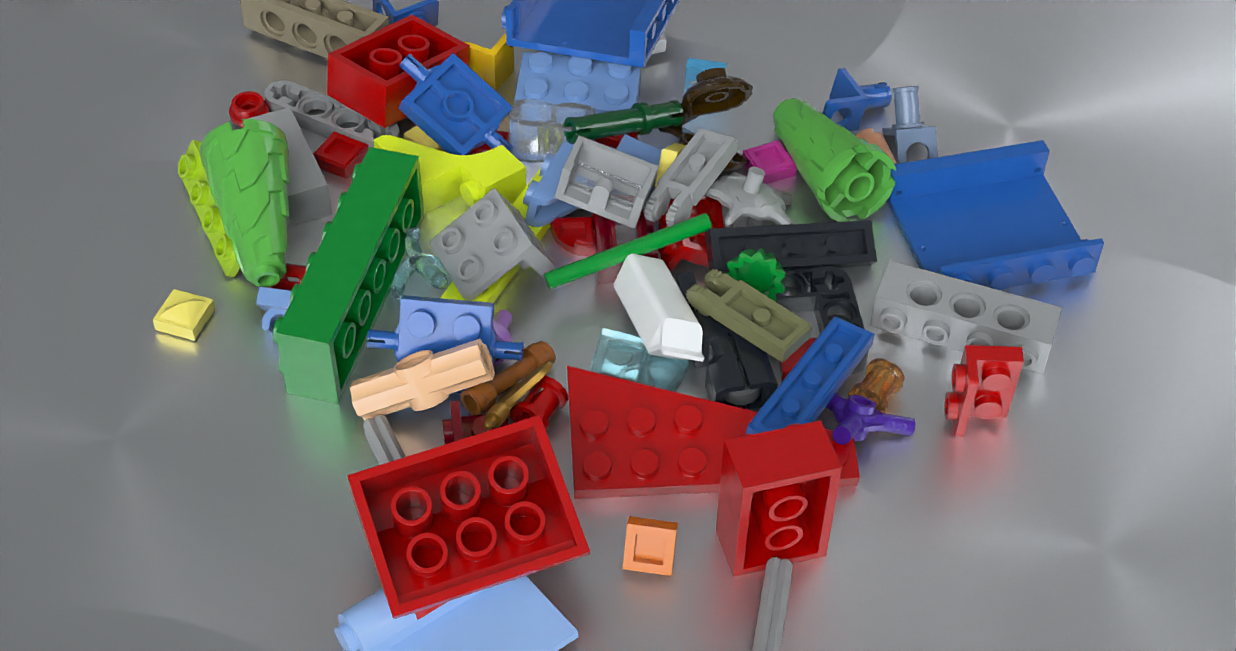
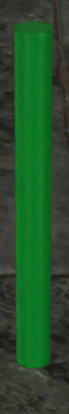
[543,213,712,290]

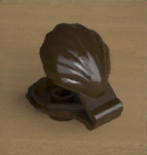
[658,68,753,173]

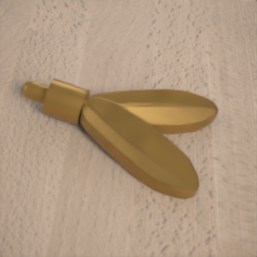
[484,361,553,430]

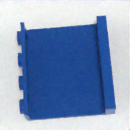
[501,0,680,68]
[887,140,1104,290]

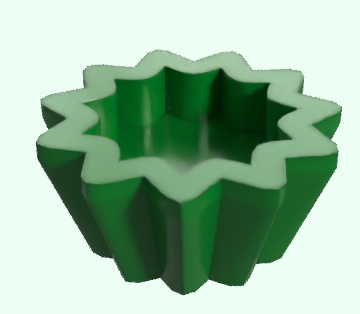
[725,248,786,302]

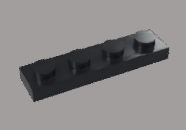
[705,220,877,274]

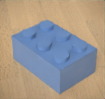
[514,52,641,144]

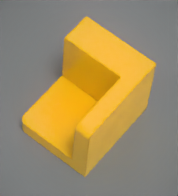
[464,33,514,92]

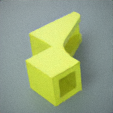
[373,135,527,214]

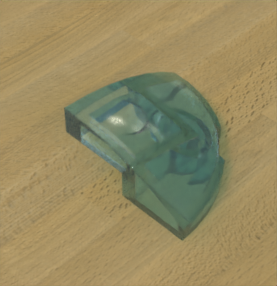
[590,328,689,392]

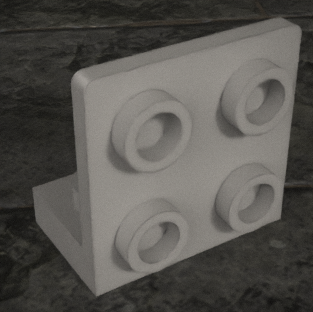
[430,188,556,301]

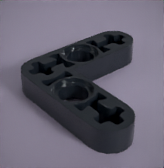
[776,266,869,375]

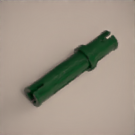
[563,100,683,144]

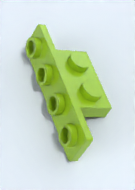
[178,140,240,277]

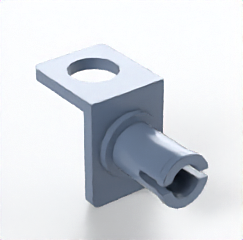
[882,86,938,164]

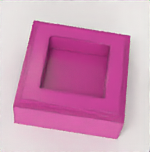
[742,140,797,184]

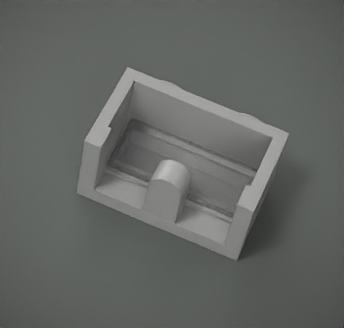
[555,136,659,229]

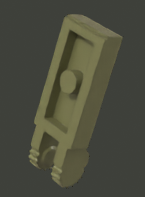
[686,269,812,363]

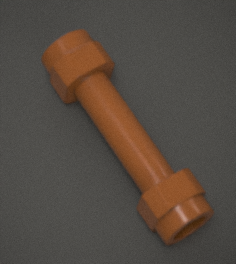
[460,341,556,415]

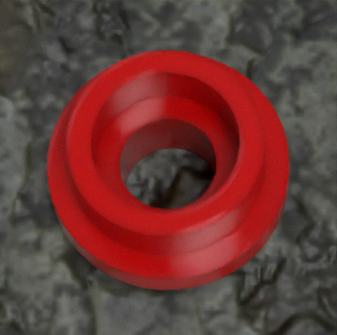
[229,91,270,127]

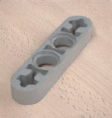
[264,80,400,149]

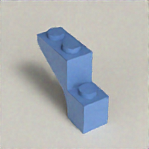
[523,134,662,227]

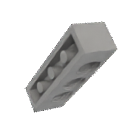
[870,260,1062,374]

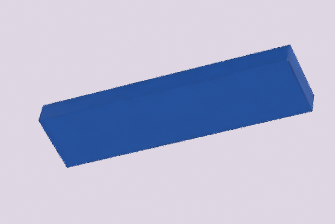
[746,316,875,434]

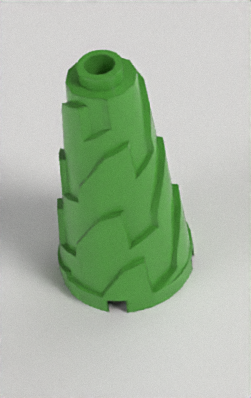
[772,98,897,222]
[200,119,290,287]

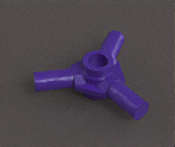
[826,393,916,445]

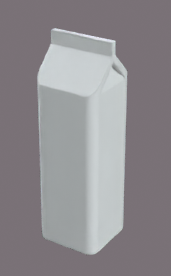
[614,254,704,362]

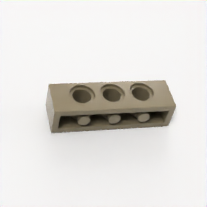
[239,0,389,59]

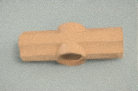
[349,339,495,421]

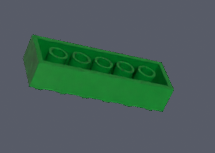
[273,147,424,404]

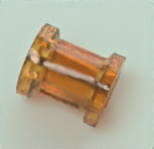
[848,358,905,413]

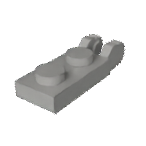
[643,128,739,226]

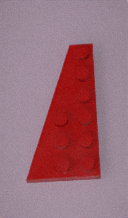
[567,366,860,499]

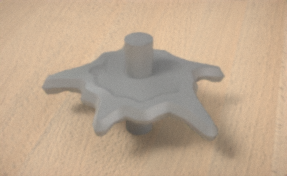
[704,167,793,228]

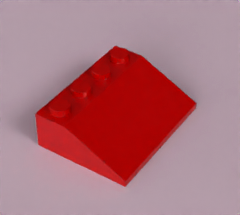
[347,415,590,620]

